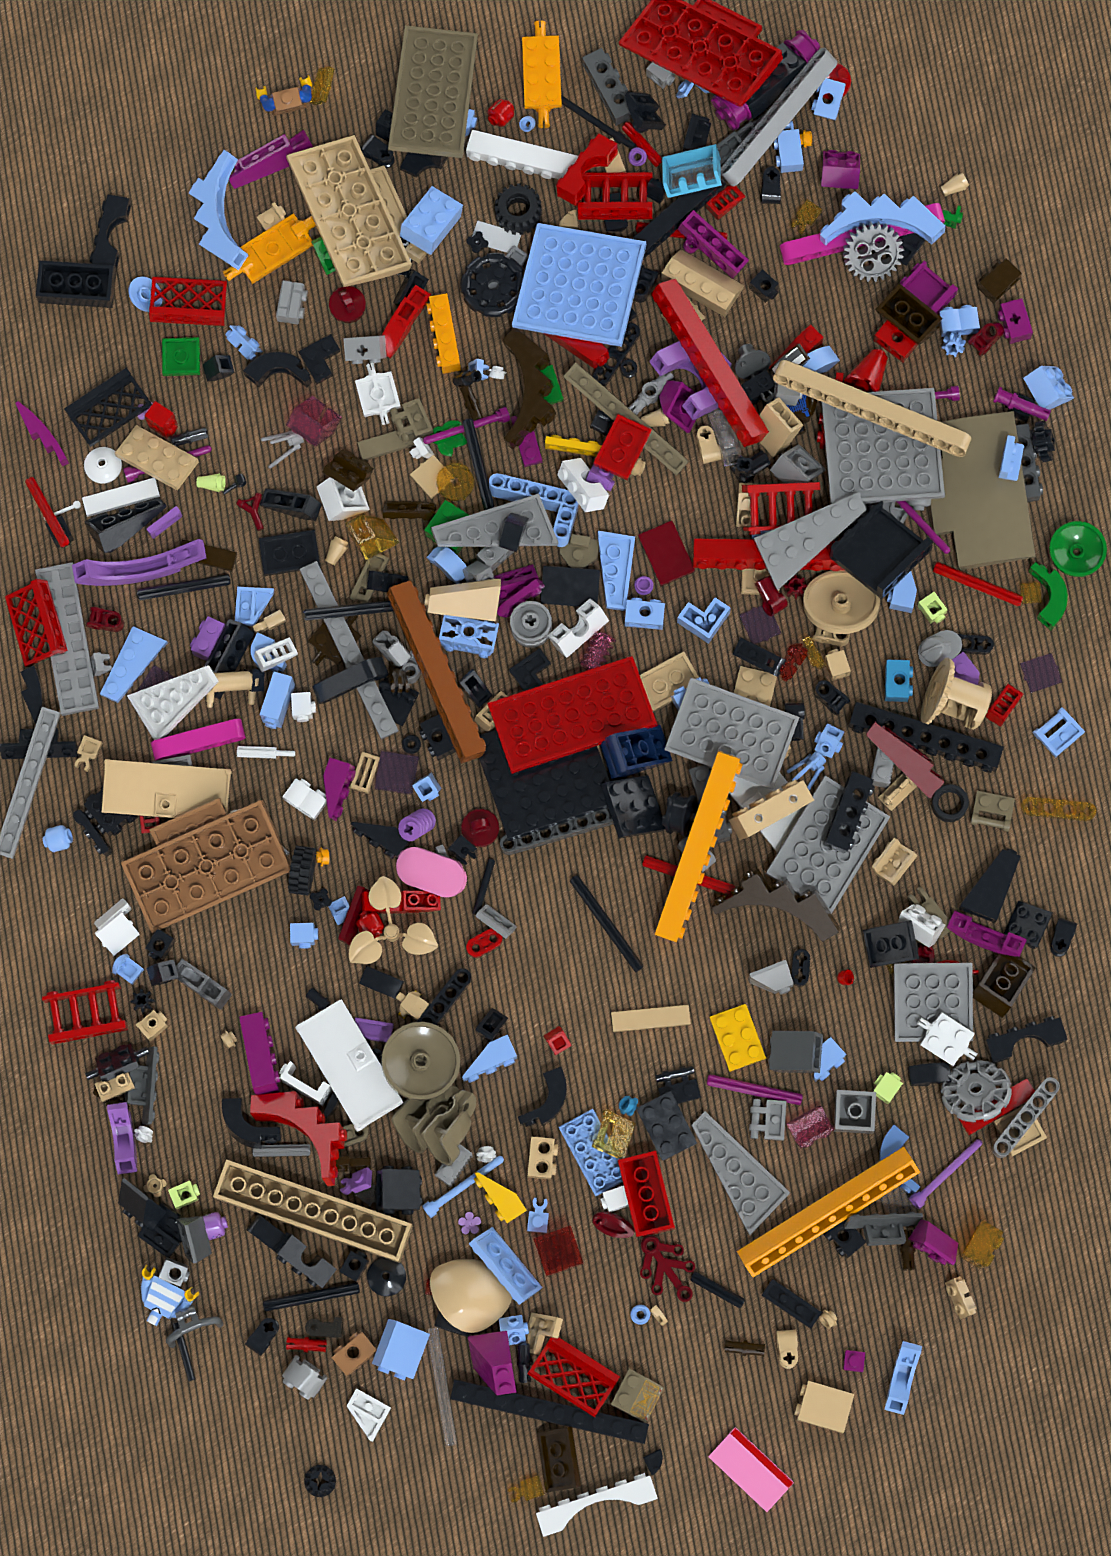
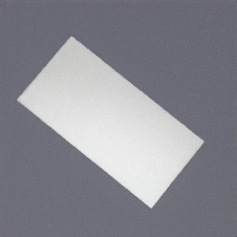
[472,221,521,253]

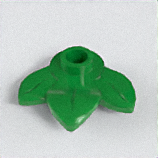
[430,420,467,457]

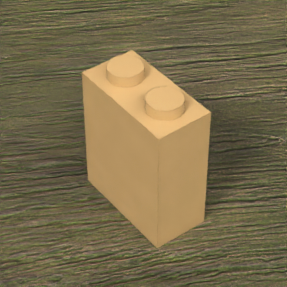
[759,398,803,457]
[794,1381,854,1434]

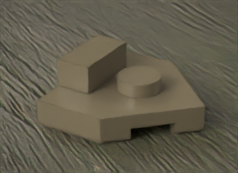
[560,534,599,569]

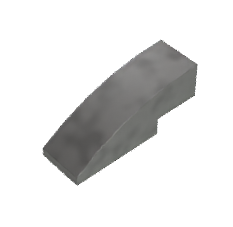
[176,959,232,1010]

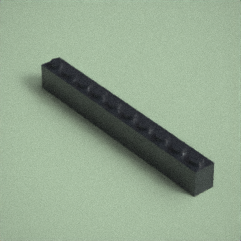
[450,1380,649,1444]

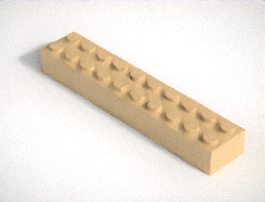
[213,1160,413,1263]

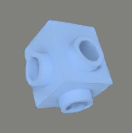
[814,723,844,758]
[499,1315,529,1345]

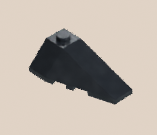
[84,498,167,553]

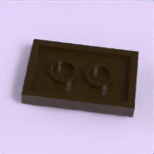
[537,1427,581,1493]

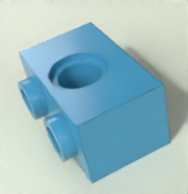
[885,660,913,702]

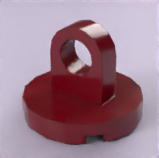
[329,286,366,323]
[461,809,499,848]

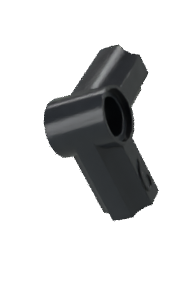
[731,451,771,483]

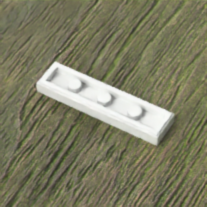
[82,478,160,517]

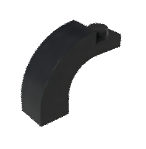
[243,352,312,388]
[518,1067,567,1127]
[222,1098,282,1149]

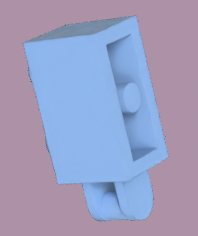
[773,121,804,173]

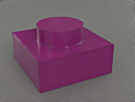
[843,1350,865,1373]

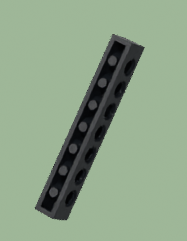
[849,702,1004,773]

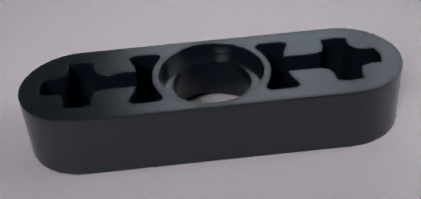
[958,634,994,655]

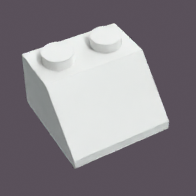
[317,477,370,521]

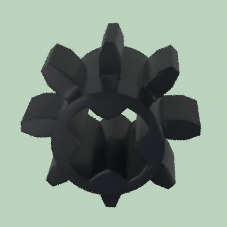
[130,989,155,1014]

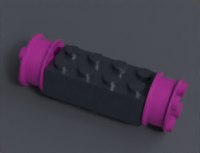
[711,29,820,130]

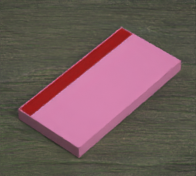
[708,1427,794,1512]

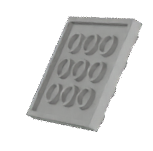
[894,963,973,1042]

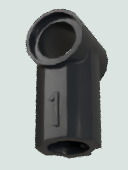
[785,703,805,741]

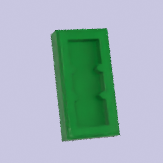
[540,365,564,404]

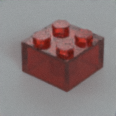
[533,1225,584,1278]

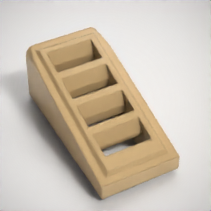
[474,691,508,732]

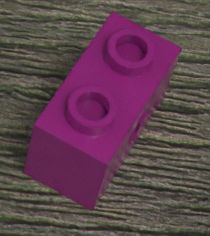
[997,298,1033,344]

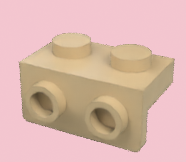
[872,838,917,886]

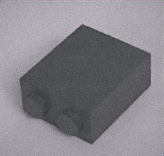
[768,1031,823,1073]

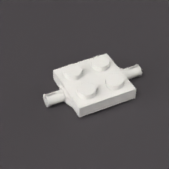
[355,363,401,425]
[917,1012,978,1066]

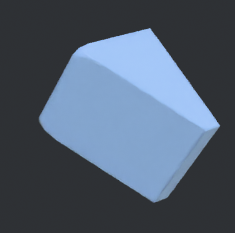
[329,896,350,925]

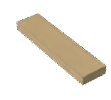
[611,1005,691,1032]

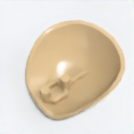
[430,1259,512,1333]

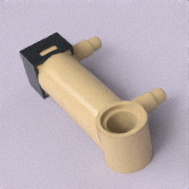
[206,668,265,708]

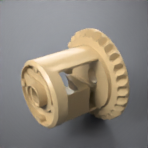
[921,658,992,730]

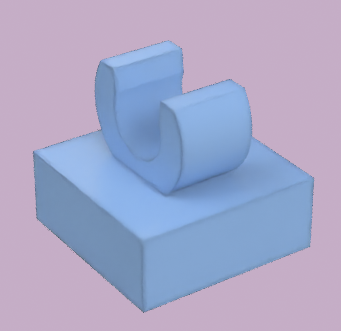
[468,359,489,380]

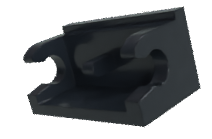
[683,113,711,152]
[448,835,478,865]

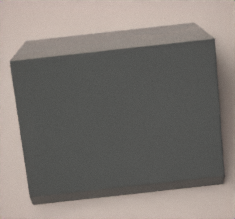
[176,1216,212,1263]

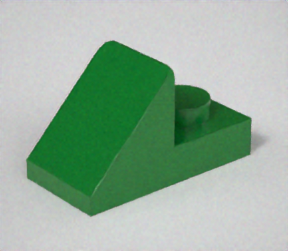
[311,237,336,275]

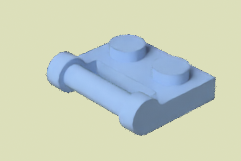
[1033,707,1085,758]

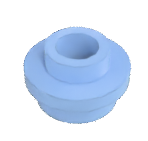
[631,1305,650,1325]

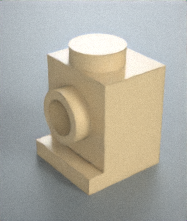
[136,1010,168,1042]

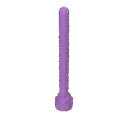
[909,1139,982,1209]

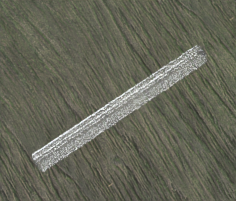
[427,1327,457,1446]

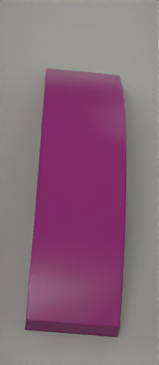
[947,911,1027,957]

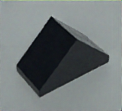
[499,513,529,553]
[458,669,493,708]
[475,1008,508,1042]

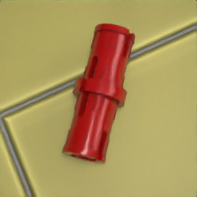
[286,1337,327,1353]

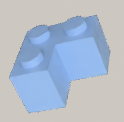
[677,598,731,644]

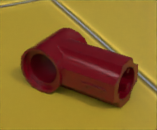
[754,575,788,616]

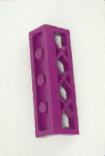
[494,564,539,604]

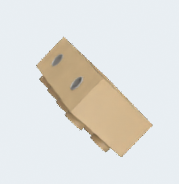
[729,779,814,840]

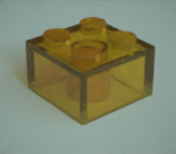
[960,1220,1004,1269]

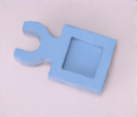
[527,1198,549,1233]

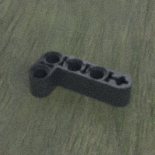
[312,657,389,704]

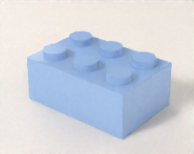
[400,186,463,255]

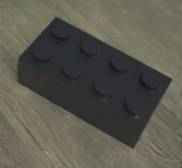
[36,260,116,308]

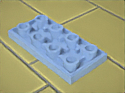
[559,1109,623,1197]

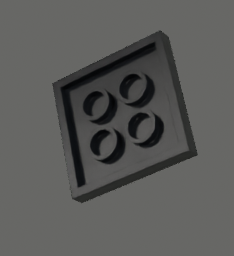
[601,775,665,839]

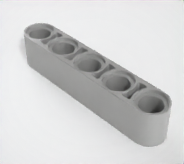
[992,1077,1060,1158]

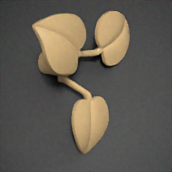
[349,876,438,964]

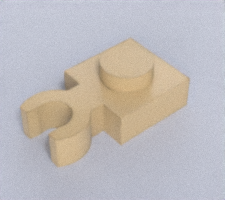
[75,735,103,772]

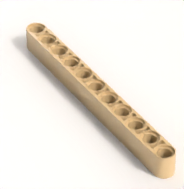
[773,360,971,457]

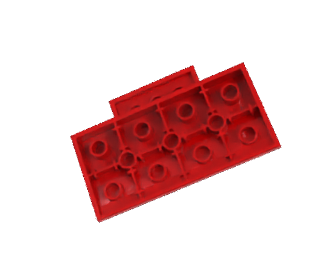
[618,0,783,107]

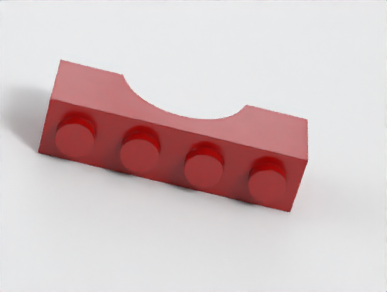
[556,134,618,206]

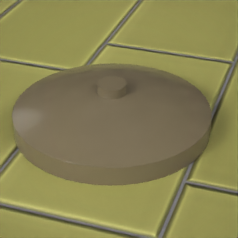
[381,1022,460,1101]

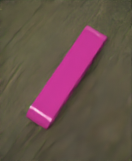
[150,719,246,761]

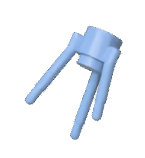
[787,751,826,790]

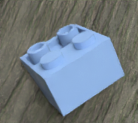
[1023,366,1074,410]

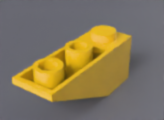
[474,1171,527,1223]

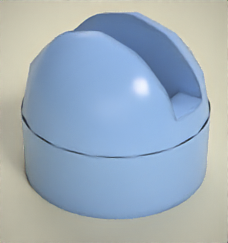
[519,116,536,132]

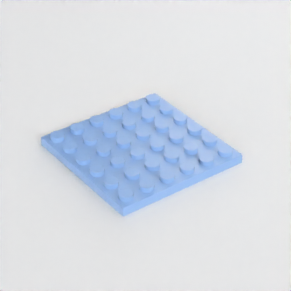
[512,223,647,347]

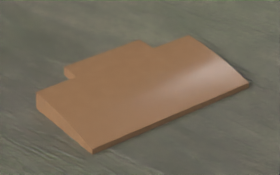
[121,798,291,933]

